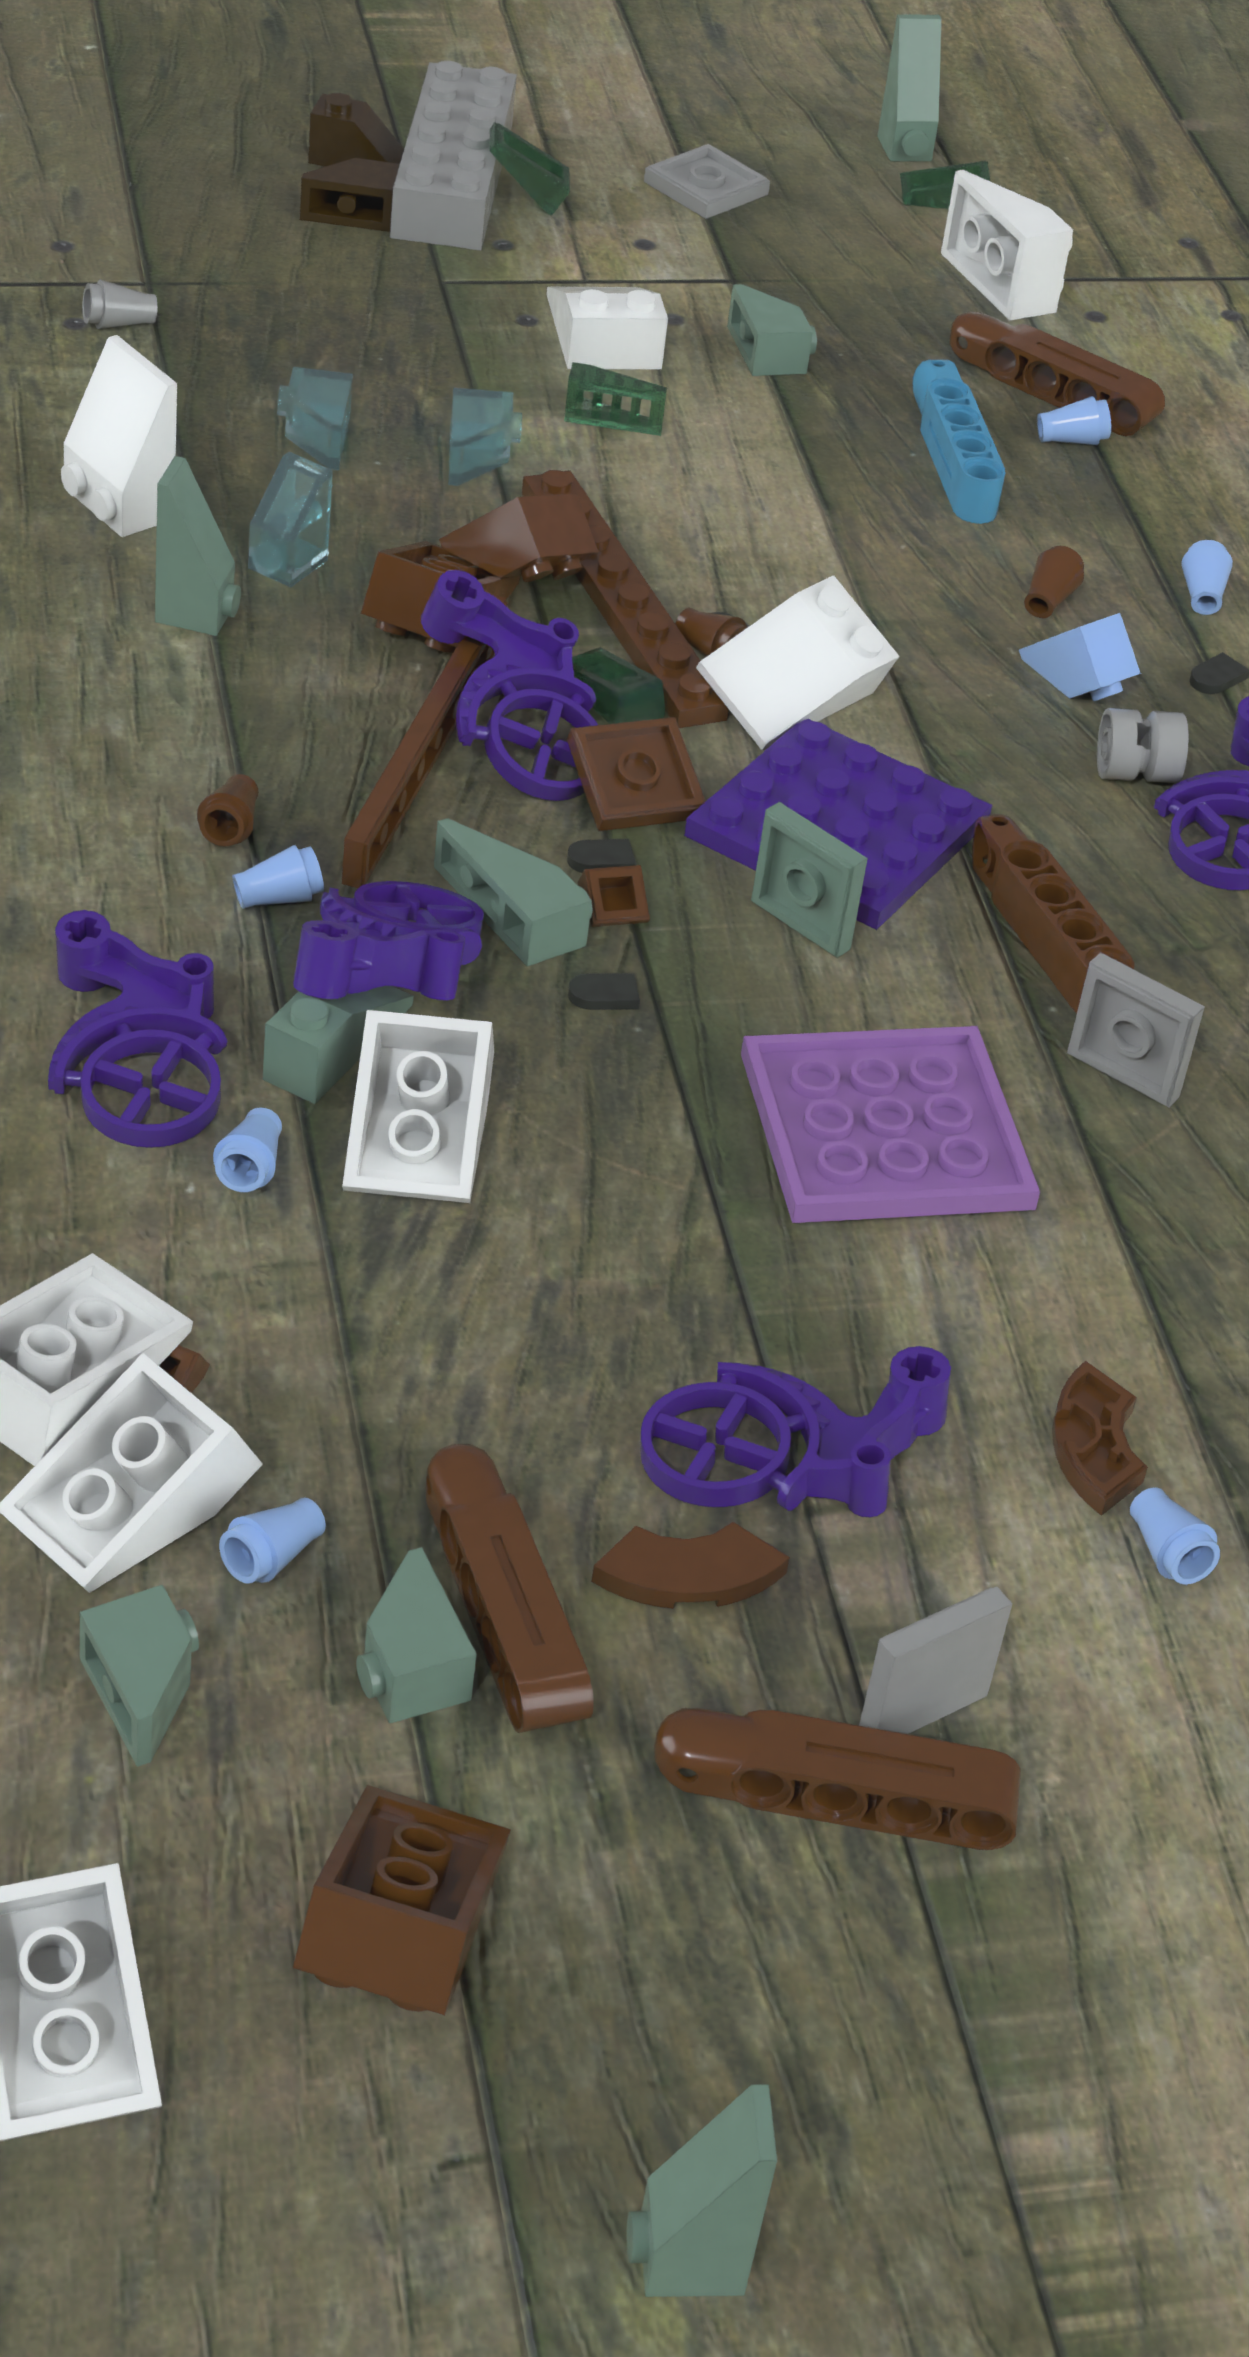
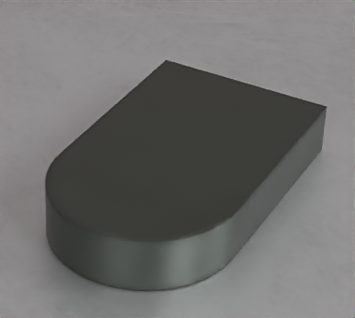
[1189,652,1249,694]
[567,839,636,873]
[568,973,640,1010]

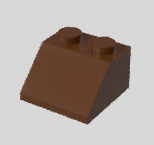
[439,494,599,582]

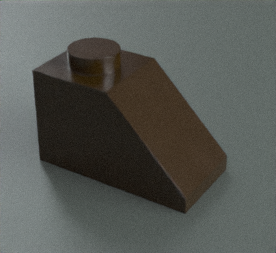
[308,93,404,167]
[300,158,400,232]

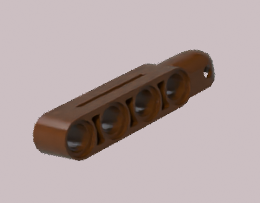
[950,311,1165,436]
[972,814,1135,1013]
[425,1444,594,1733]
[654,1708,1021,1850]

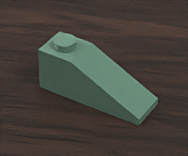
[877,15,941,161]
[155,456,241,636]
[434,818,593,967]
[263,986,414,1104]
[627,2084,777,2297]

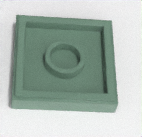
[751,802,868,958]

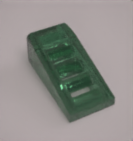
[490,122,570,216]
[900,161,991,209]
[564,362,667,436]
[572,647,665,724]

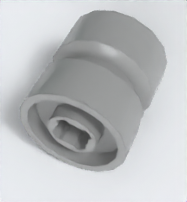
[1097,708,1189,784]

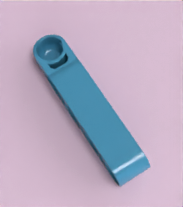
[913,360,1005,524]

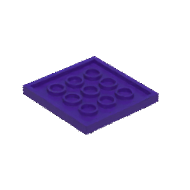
[684,718,992,930]

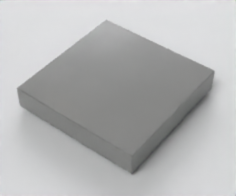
[644,144,770,219]
[1067,952,1205,1108]
[859,1586,1012,1734]

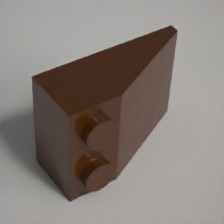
[361,541,521,653]
[293,1785,511,2015]

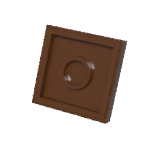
[567,717,706,831]

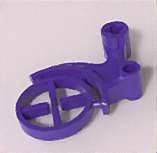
[421,570,598,801]
[1154,696,1249,890]
[293,881,484,1000]
[48,910,227,1148]
[640,1346,951,1517]

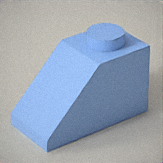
[1019,613,1141,701]

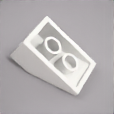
[941,170,1073,320]
[547,286,668,370]
[61,335,177,537]
[696,575,900,750]
[342,1010,494,1203]
[0,1253,193,1466]
[0,1353,263,1593]
[0,1863,162,2141]

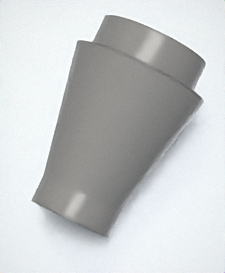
[82,279,157,329]

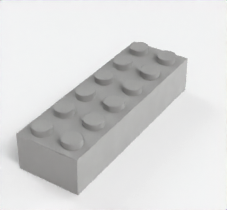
[390,61,517,251]

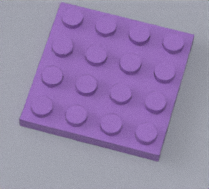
[741,1026,1040,1223]

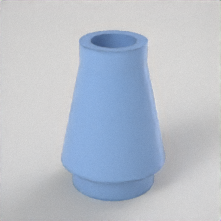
[1037,396,1111,445]
[1181,540,1233,615]
[232,845,324,909]
[213,1108,282,1192]
[1130,1488,1220,1585]
[219,1498,326,1584]

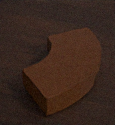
[1052,1361,1148,1516]
[591,1522,790,1609]

